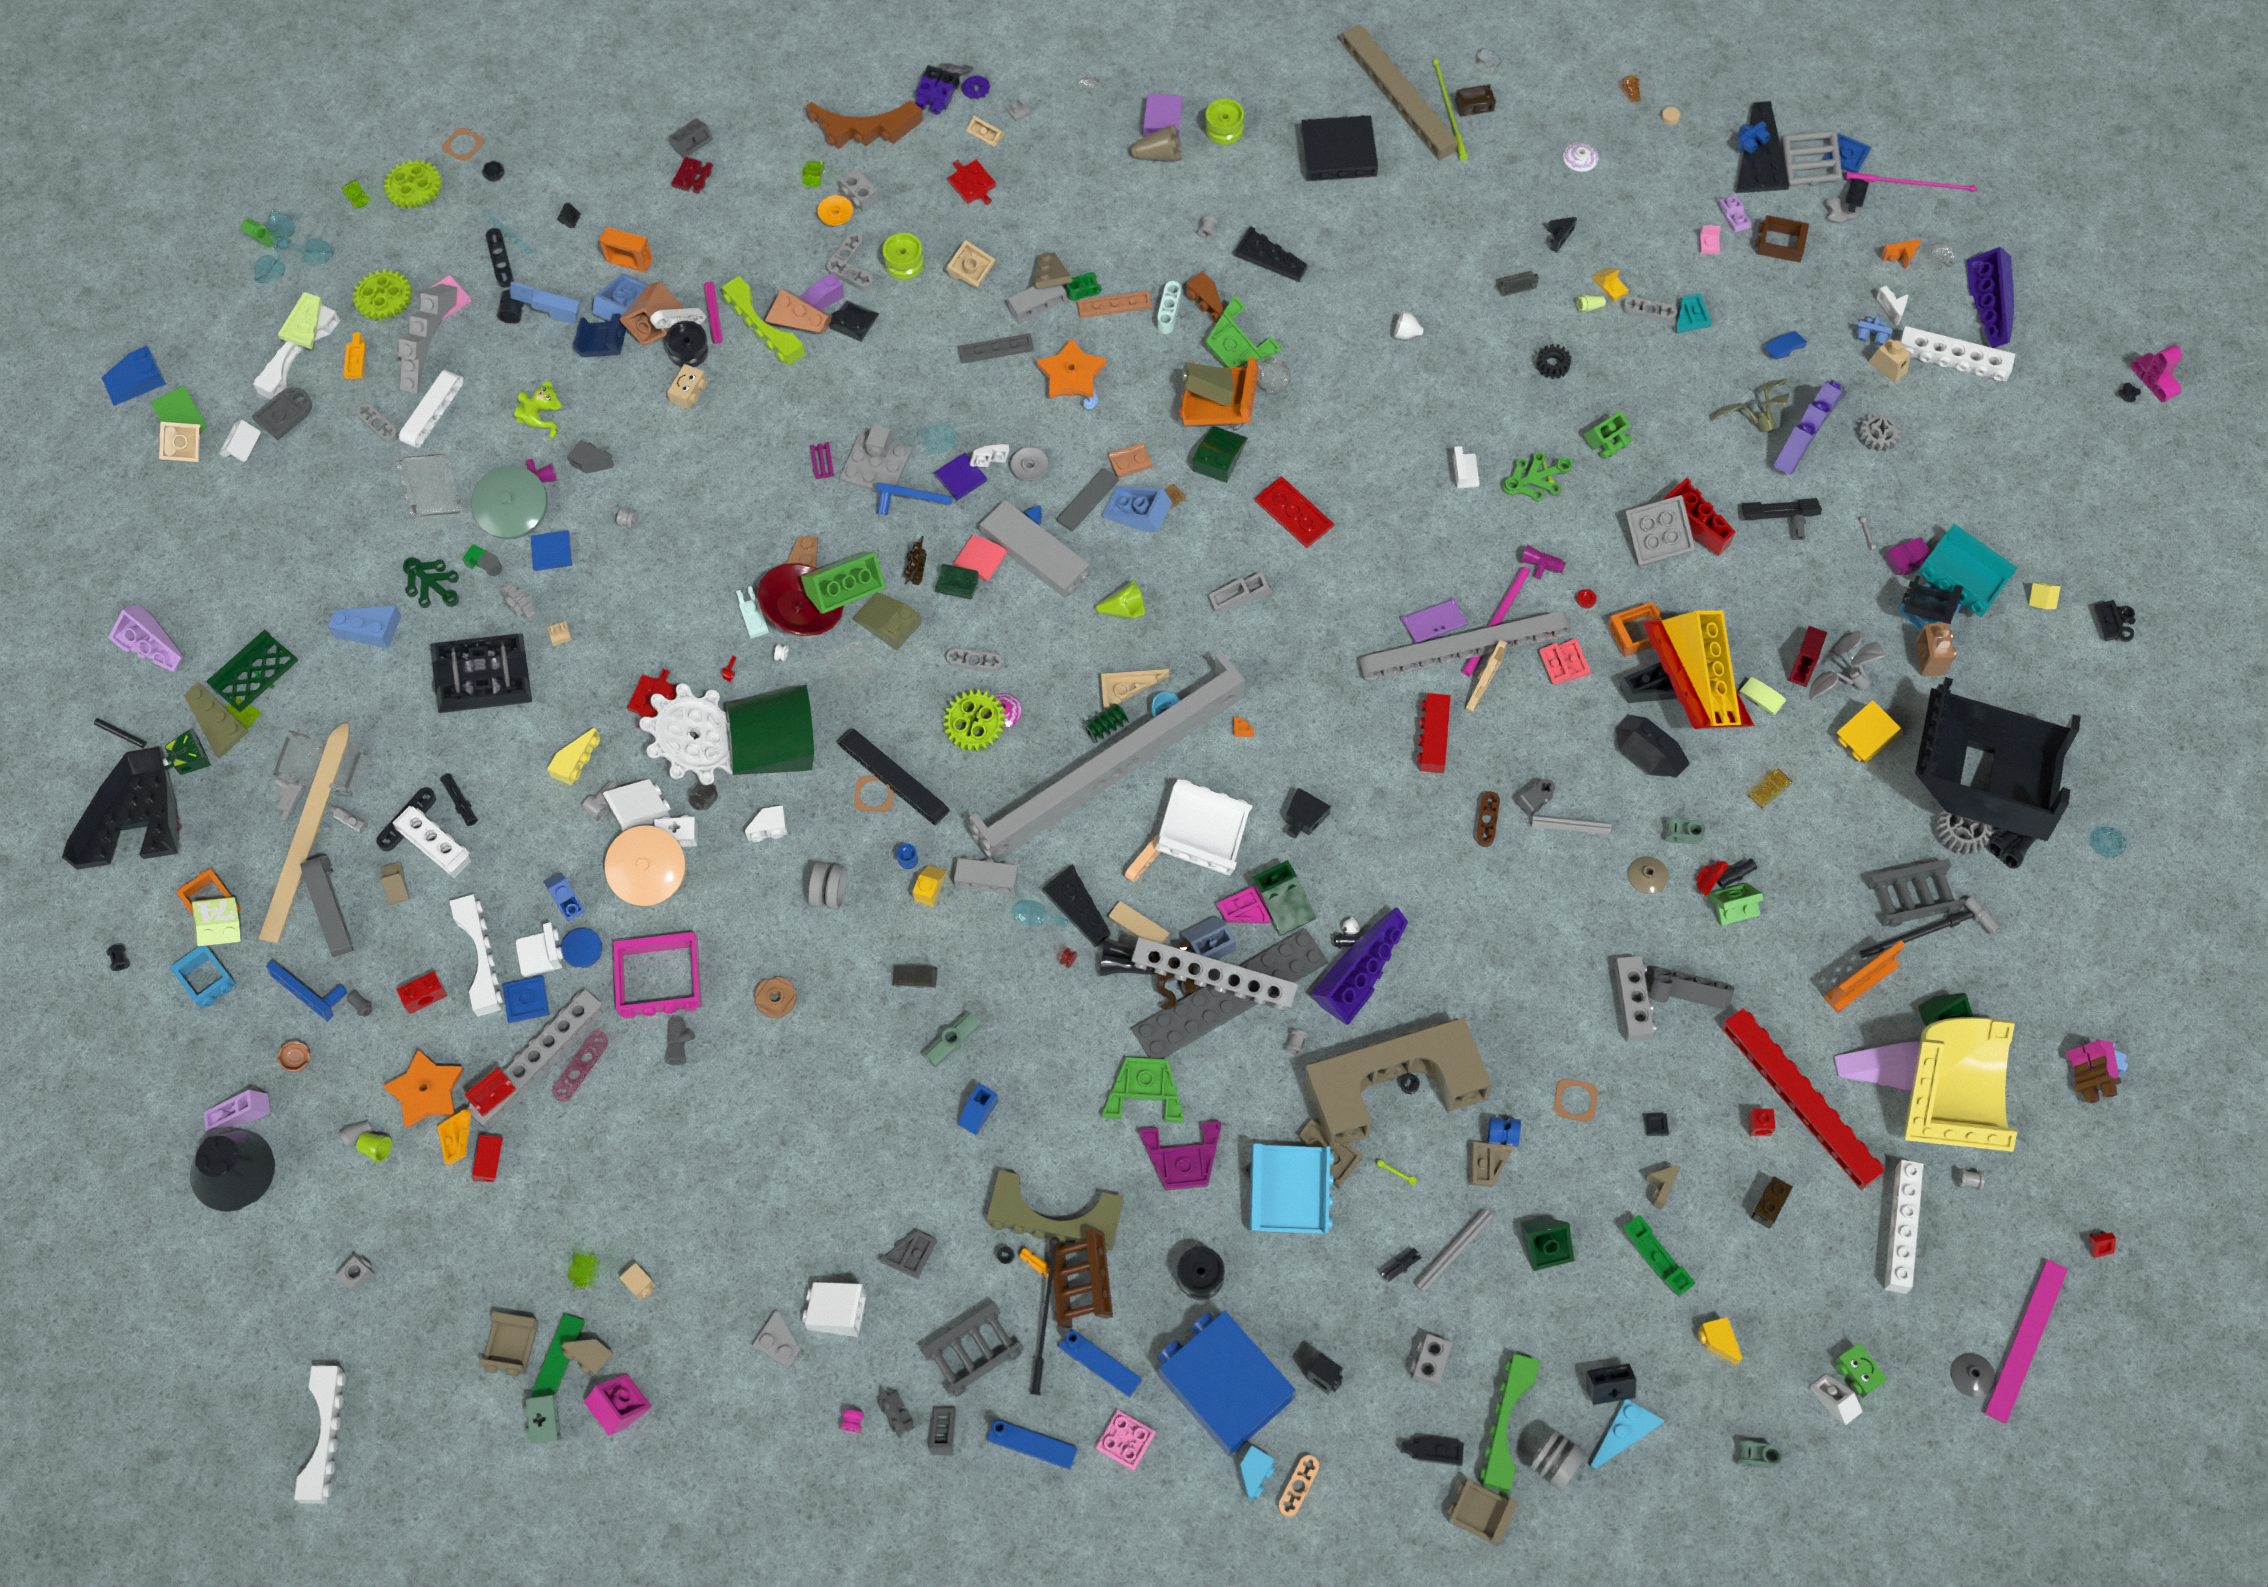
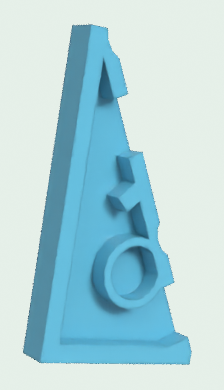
[1590,1399,1664,1469]

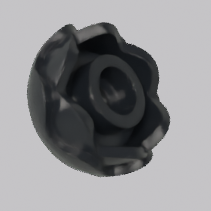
[482,161,505,182]

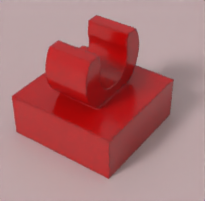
[2089,1230,2116,1258]

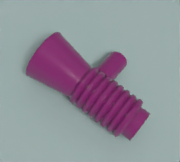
[526,459,558,482]
[1521,545,1566,579]

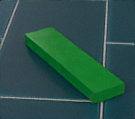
[530,1314,585,1398]

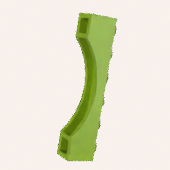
[722,276,806,366]

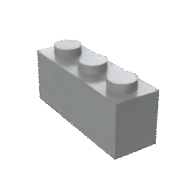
[1008,285,1067,324]
[954,857,1019,895]

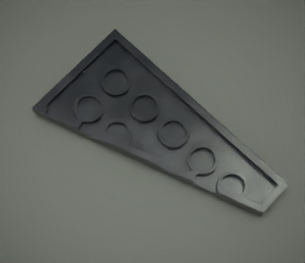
[1736,101,1790,193]

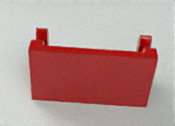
[464,1067,516,1117]
[472,1135,503,1183]

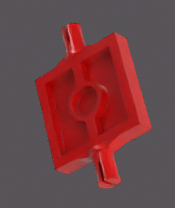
[947,159,997,205]
[627,669,677,728]

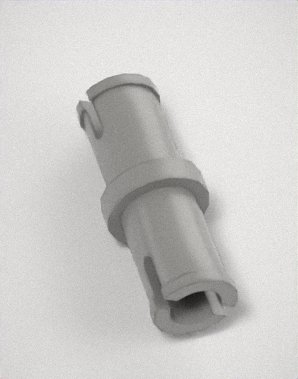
[1964,896,2001,935]

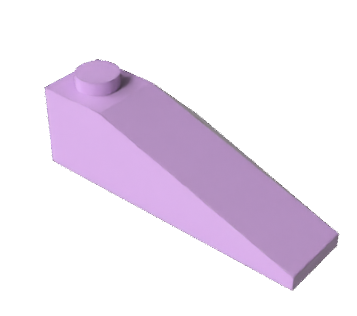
[108,604,183,672]
[1834,1041,1920,1090]

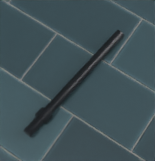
[1859,910,1973,959]

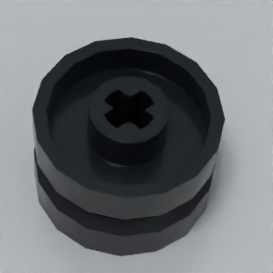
[666,320,709,368]
[1177,1246,1225,1300]

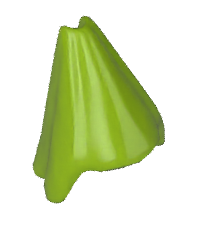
[1096,579,1146,619]

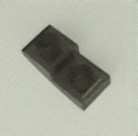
[892,965,938,988]

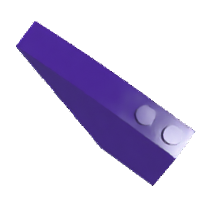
[1967,247,2014,348]
[1311,907,1408,1025]

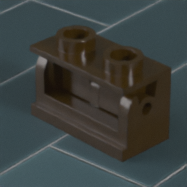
[1455,84,1496,117]
[1750,1176,1793,1229]

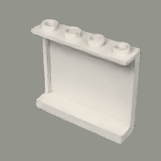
[1154,779,1252,876]

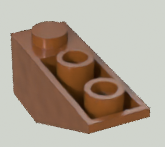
[1186,271,1224,323]

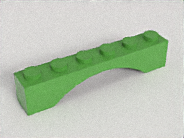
[1480,1354,1540,1494]

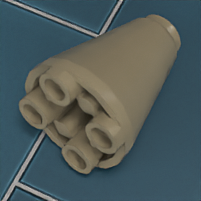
[1132,124,1182,161]

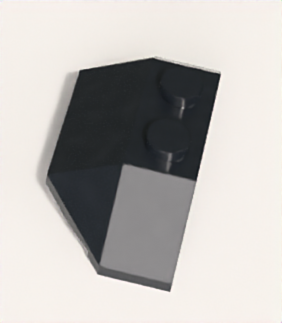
[1616,715,1690,778]

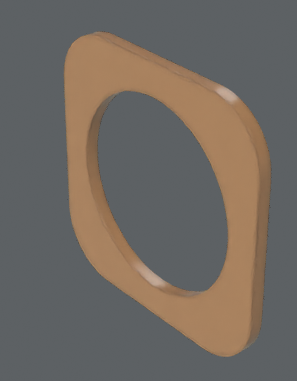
[442,128,484,161]
[854,776,894,812]
[1554,1079,1598,1122]

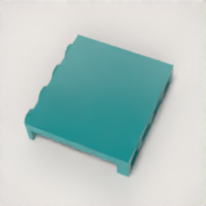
[1917,523,2018,617]

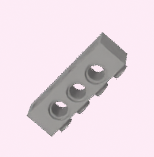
[1614,956,1656,1042]

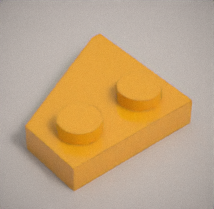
[437,1109,471,1165]

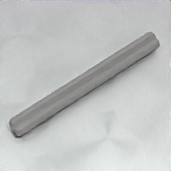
[1416,1210,1493,1292]

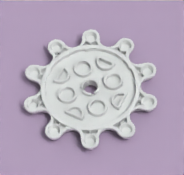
[639,683,732,785]

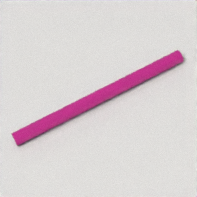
[1462,567,1530,677]

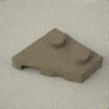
[1471,1142,1514,1187]

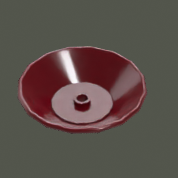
[757,563,844,636]

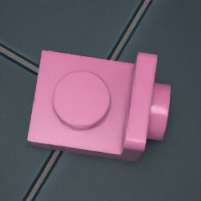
[1700,225,1721,254]

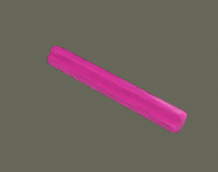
[704,281,723,344]

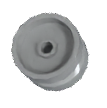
[809,862,847,910]

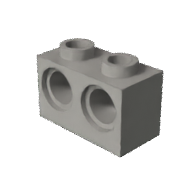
[839,169,880,212]
[1410,1334,1452,1388]

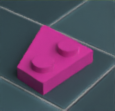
[1217,887,1271,924]

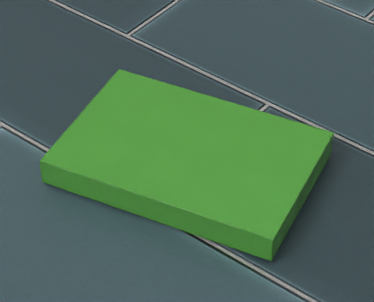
[150,385,208,432]

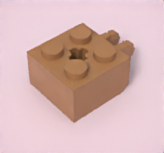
[1915,623,1956,676]

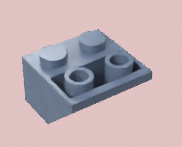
[1180,916,1236,960]

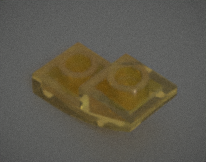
[1748,768,1793,809]

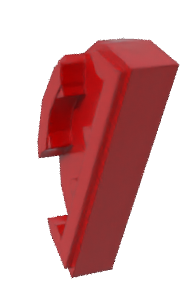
[1696,861,1729,897]

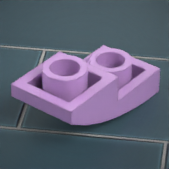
[1719,195,1751,233]

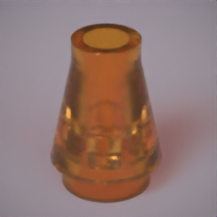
[1622,75,1641,103]

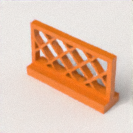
[1824,940,1906,1013]

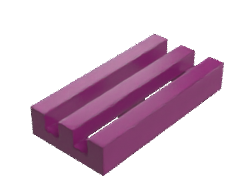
[811,442,834,479]

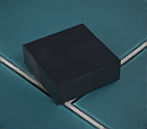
[1645,1114,1669,1136]

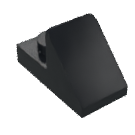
[1547,217,1577,253]

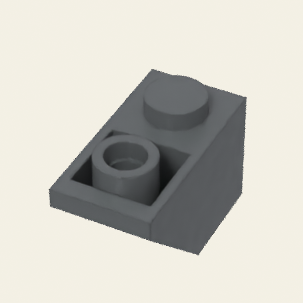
[568,440,614,474]

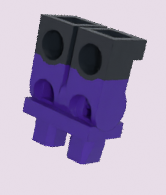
[915,65,960,115]

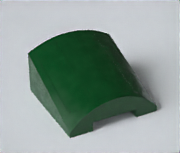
[726,684,814,775]

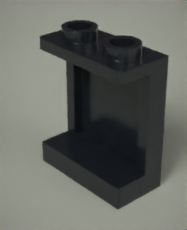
[1902,575,1963,624]

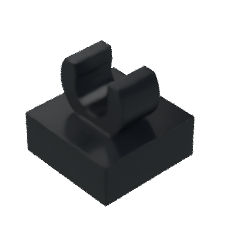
[557,202,581,228]

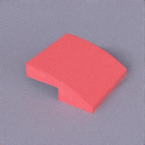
[953,535,1008,581]
[1539,638,1591,684]

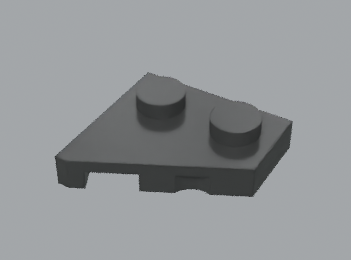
[880,1231,937,1280]

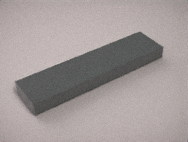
[959,333,1034,364]
[1057,468,1119,532]

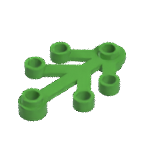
[1503,452,1572,502]

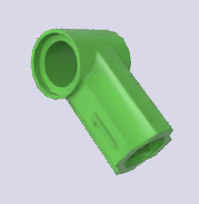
[241,218,277,247]

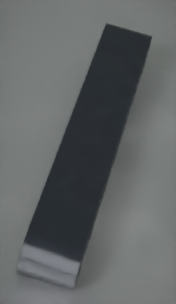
[838,728,950,826]

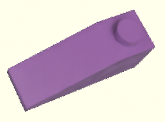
[801,273,845,309]

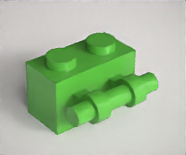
[1584,410,1633,459]

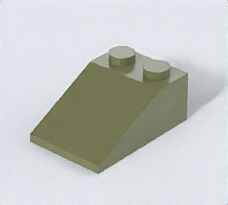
[852,592,921,651]

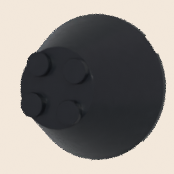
[190,1130,275,1212]

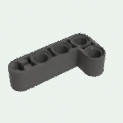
[1650,968,1735,1009]

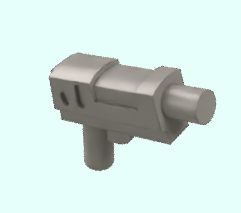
[275,777,306,822]
[328,806,368,834]

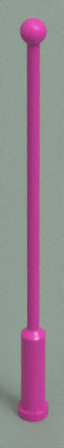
[1845,171,1977,192]

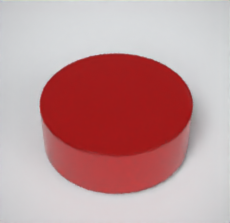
[1577,589,1597,609]

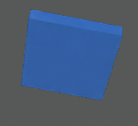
[1824,133,1871,173]
[531,530,572,571]
[503,975,550,1024]

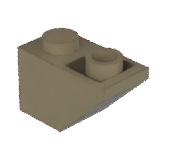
[561,1339,613,1375]

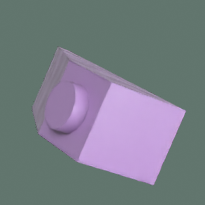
[204,1090,270,1132]

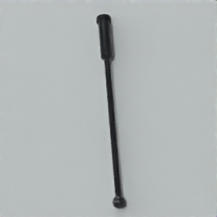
[1030,1236,1059,1396]

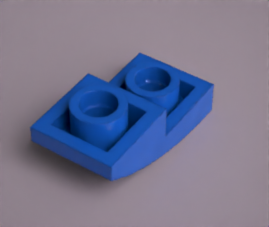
[1764,331,1807,359]

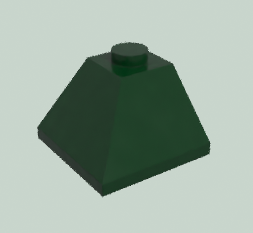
[1918,993,1973,1027]
[1521,1217,1575,1271]

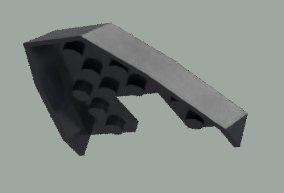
[62,747,178,870]

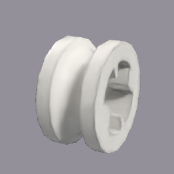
[774,643,789,662]

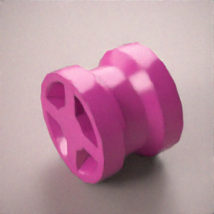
[840,1410,864,1433]

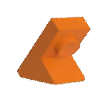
[1881,239,1921,269]

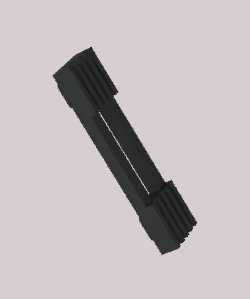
[1741,498,1822,520]

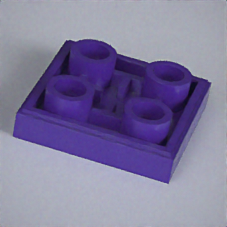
[935,453,987,501]

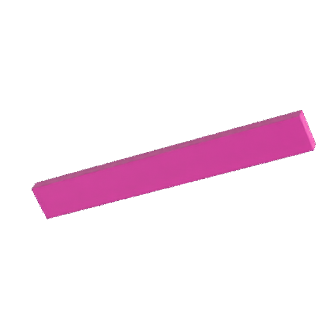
[1984,1259,2068,1424]

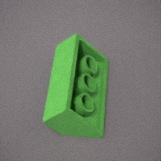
[801,551,886,613]

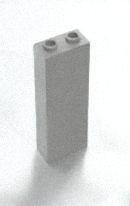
[980,500,1090,598]

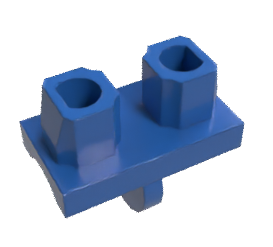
[1737,121,1770,154]

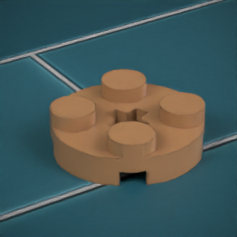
[755,977,797,1019]

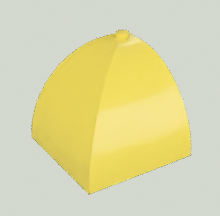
[1904,1017,2017,1152]

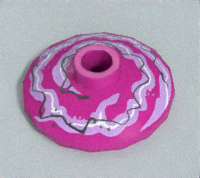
[984,693,1022,728]

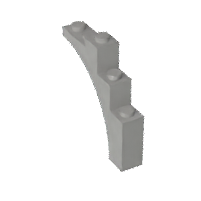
[398,283,457,394]

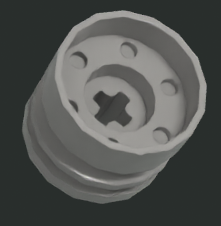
[1530,1430,1588,1492]

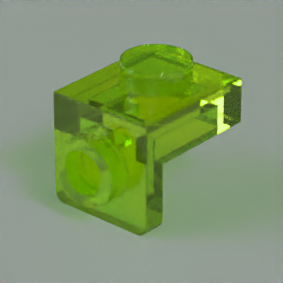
[341,179,371,209]

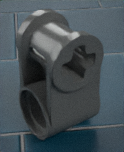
[1517,779,1555,816]

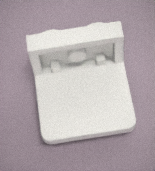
[516,922,564,977]

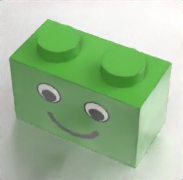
[1834,1343,1888,1398]

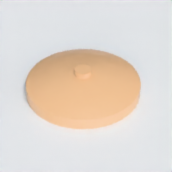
[605,825,686,906]

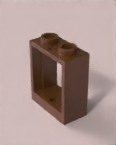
[1755,215,1809,263]

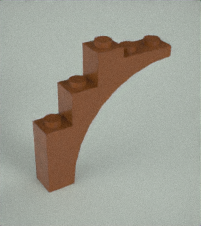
[806,100,924,149]

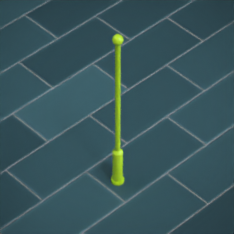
[1433,59,1468,161]

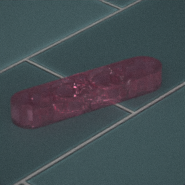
[552,1031,609,1103]

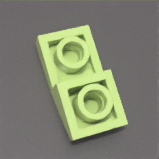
[1740,677,1786,715]

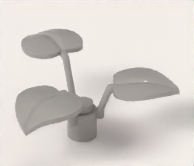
[1809,630,1885,701]

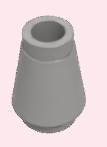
[339,1121,373,1148]

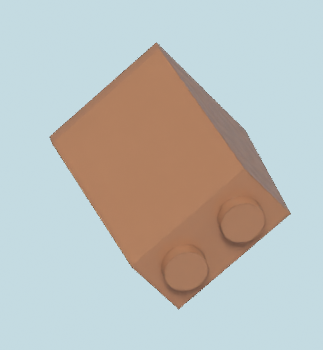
[619,281,684,346]

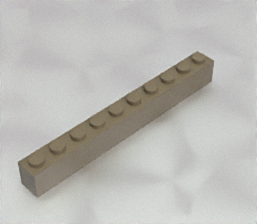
[1342,24,1458,161]

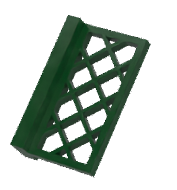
[206,629,299,713]

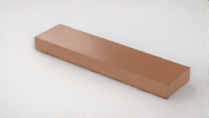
[1077,291,1152,318]

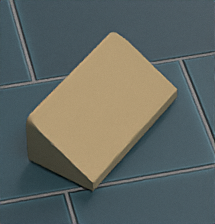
[966,116,1006,147]

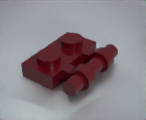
[671,157,713,194]

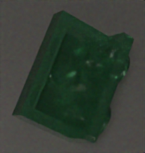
[935,564,979,600]

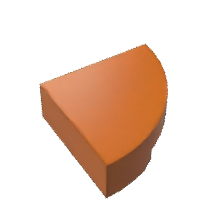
[1234,717,1254,737]

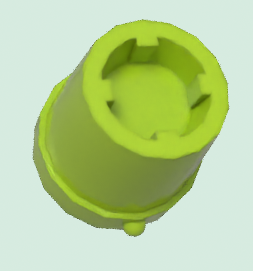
[356,1132,392,1163]

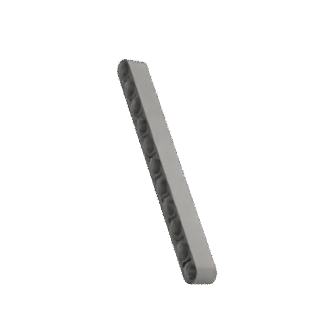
[1360,611,1571,681]

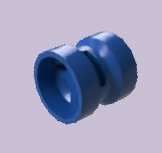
[897,844,918,869]

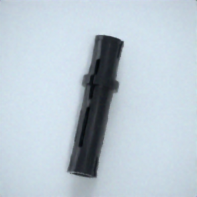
[440,774,478,826]

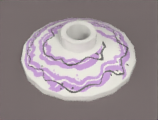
[1563,143,1599,171]

